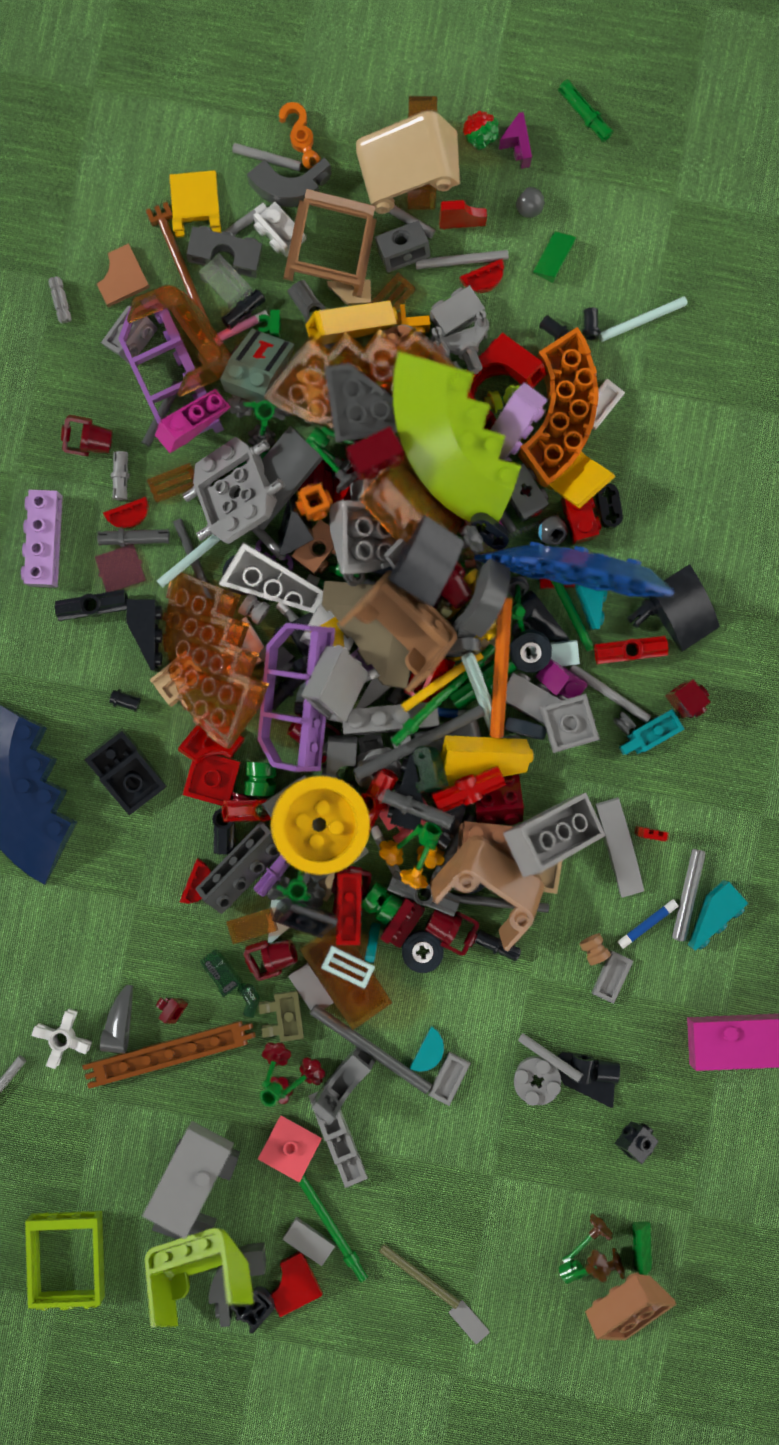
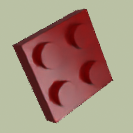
[183,755,241,806]

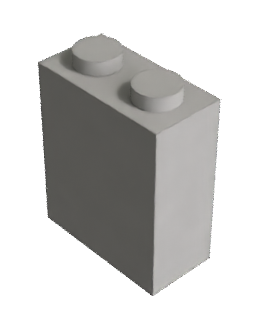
[301,645,369,723]

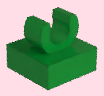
[259,309,281,338]

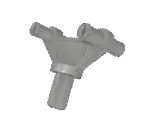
[431,310,489,374]

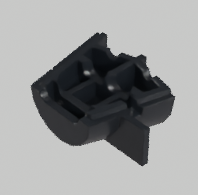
[230,1286,275,1334]

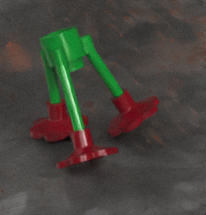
[260,1042,325,1107]

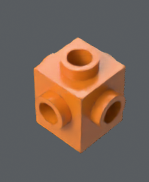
[296,483,332,521]

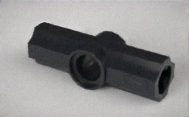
[54,589,129,621]

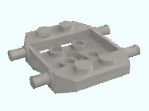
[183,437,285,544]

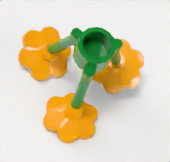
[379,822,445,889]

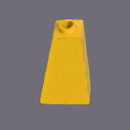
[306,301,398,348]
[436,736,534,787]

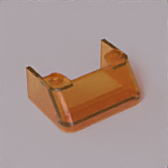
[127,285,232,397]

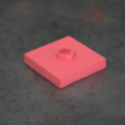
[257,1115,322,1182]

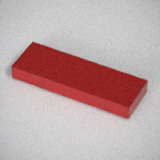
[336,872,362,945]

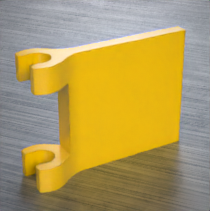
[170,170,221,238]
[546,451,615,508]

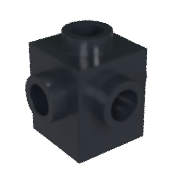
[614,1121,659,1164]

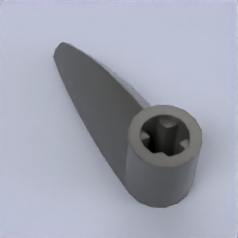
[100,985,133,1054]

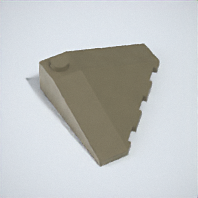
[321,581,410,689]

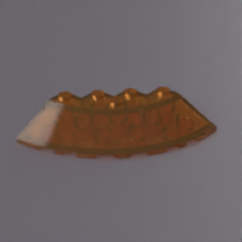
[264,327,459,429]
[163,572,269,749]

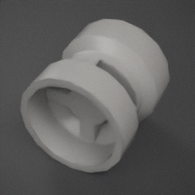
[238,594,271,625]

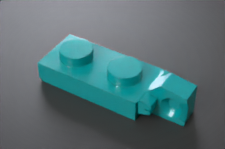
[619,709,684,755]

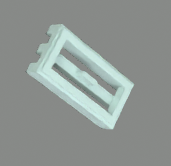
[321,945,375,989]

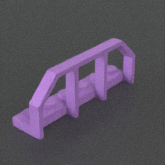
[118,293,224,435]
[257,623,335,772]

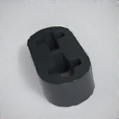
[596,483,623,529]
[470,512,509,550]

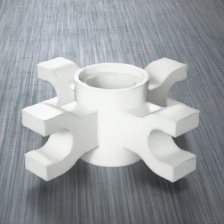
[31,1008,92,1069]

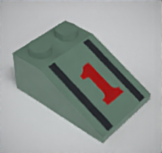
[220,329,295,403]

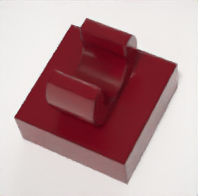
[156,997,188,1024]

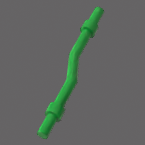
[391,644,495,746]

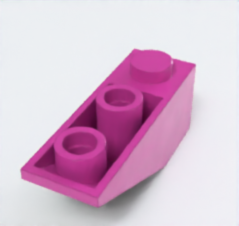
[155,389,230,453]

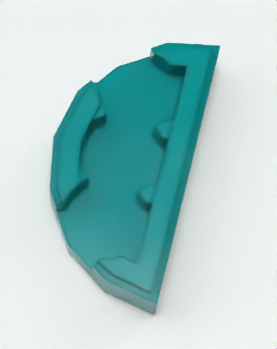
[365,923,381,964]
[410,1026,444,1072]

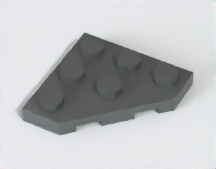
[324,363,397,442]

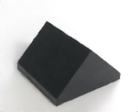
[278,494,314,555]

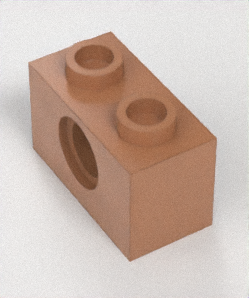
[292,520,336,576]

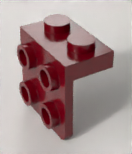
[475,774,524,825]

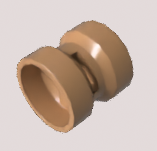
[579,933,611,966]

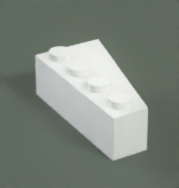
[219,542,323,613]

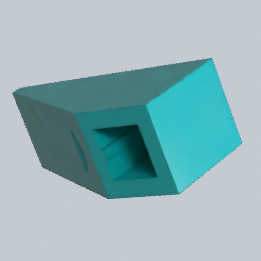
[575,585,607,630]
[688,880,748,951]

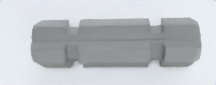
[48,276,71,323]

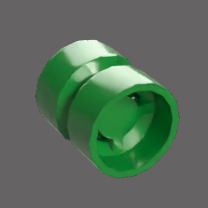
[245,762,277,797]
[361,881,403,925]

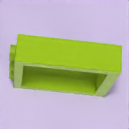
[25,1211,105,1311]

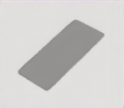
[449,1300,490,1344]

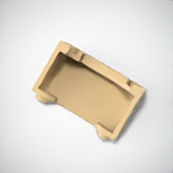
[356,111,460,214]

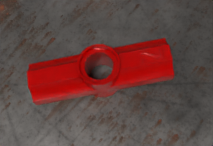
[594,636,668,665]
[432,766,506,812]
[361,768,398,833]
[222,799,271,822]

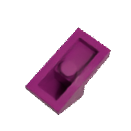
[499,112,532,169]
[535,659,588,699]

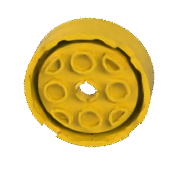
[270,776,370,874]

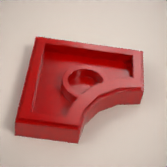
[439,200,487,229]
[178,713,245,764]
[270,1251,323,1317]

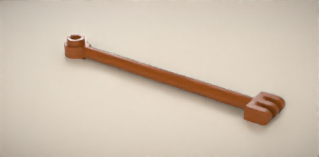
[146,202,229,367]

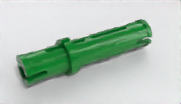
[557,79,614,143]

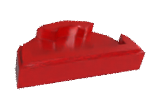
[459,259,504,293]
[103,497,149,529]
[179,858,211,904]

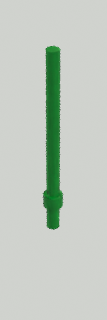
[298,1175,368,1282]

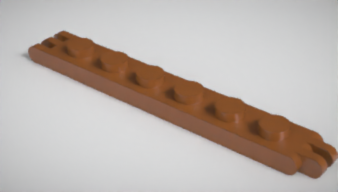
[82,1020,256,1089]

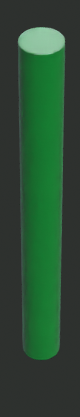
[551,581,594,651]

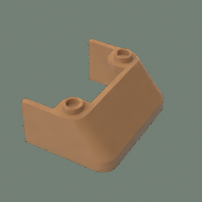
[339,571,457,692]
[430,835,544,952]

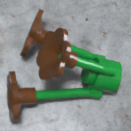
[558,1214,625,1284]

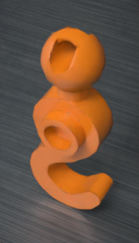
[279,102,320,169]

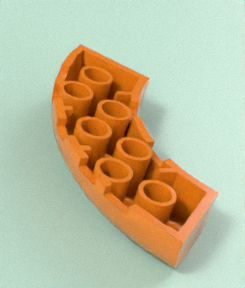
[518,327,599,487]

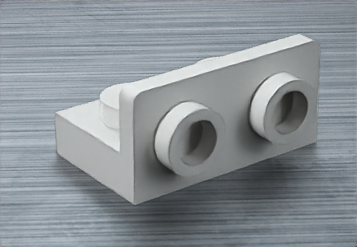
[253,202,306,257]

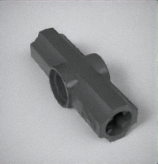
[287,280,342,351]
[387,871,461,916]

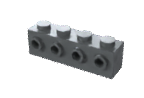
[195,821,280,914]

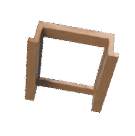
[283,189,377,298]

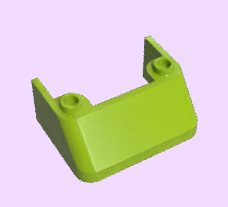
[145,1228,254,1327]

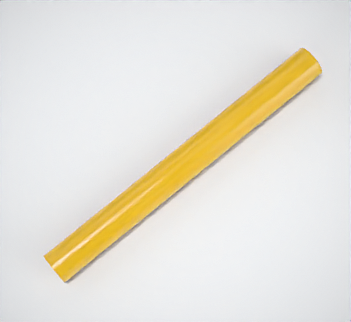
[401,653,483,712]

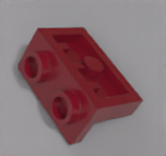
[380,897,425,948]

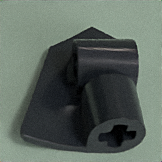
[557,1051,620,1108]

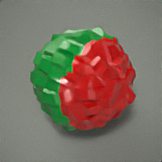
[463,110,499,151]

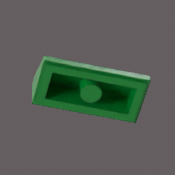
[533,231,576,283]
[632,1221,652,1275]

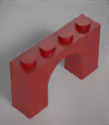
[466,332,547,430]

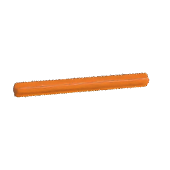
[490,597,513,738]

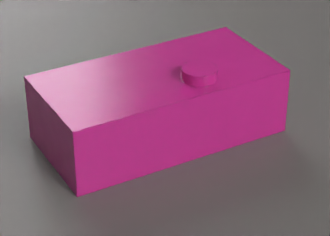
[687,1014,779,1071]

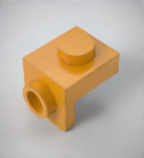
[396,304,430,336]

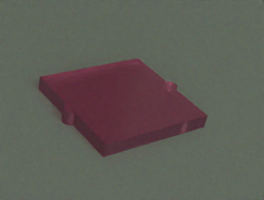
[95,544,146,592]

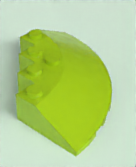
[393,351,521,526]

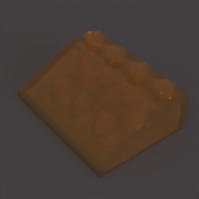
[358,452,464,543]

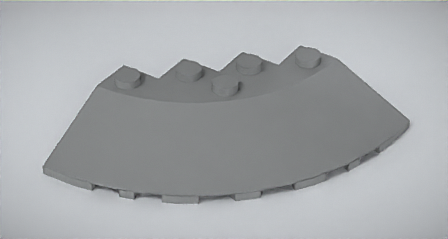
[329,438,450,574]

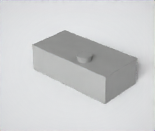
[503,792,606,877]
[142,1121,234,1239]

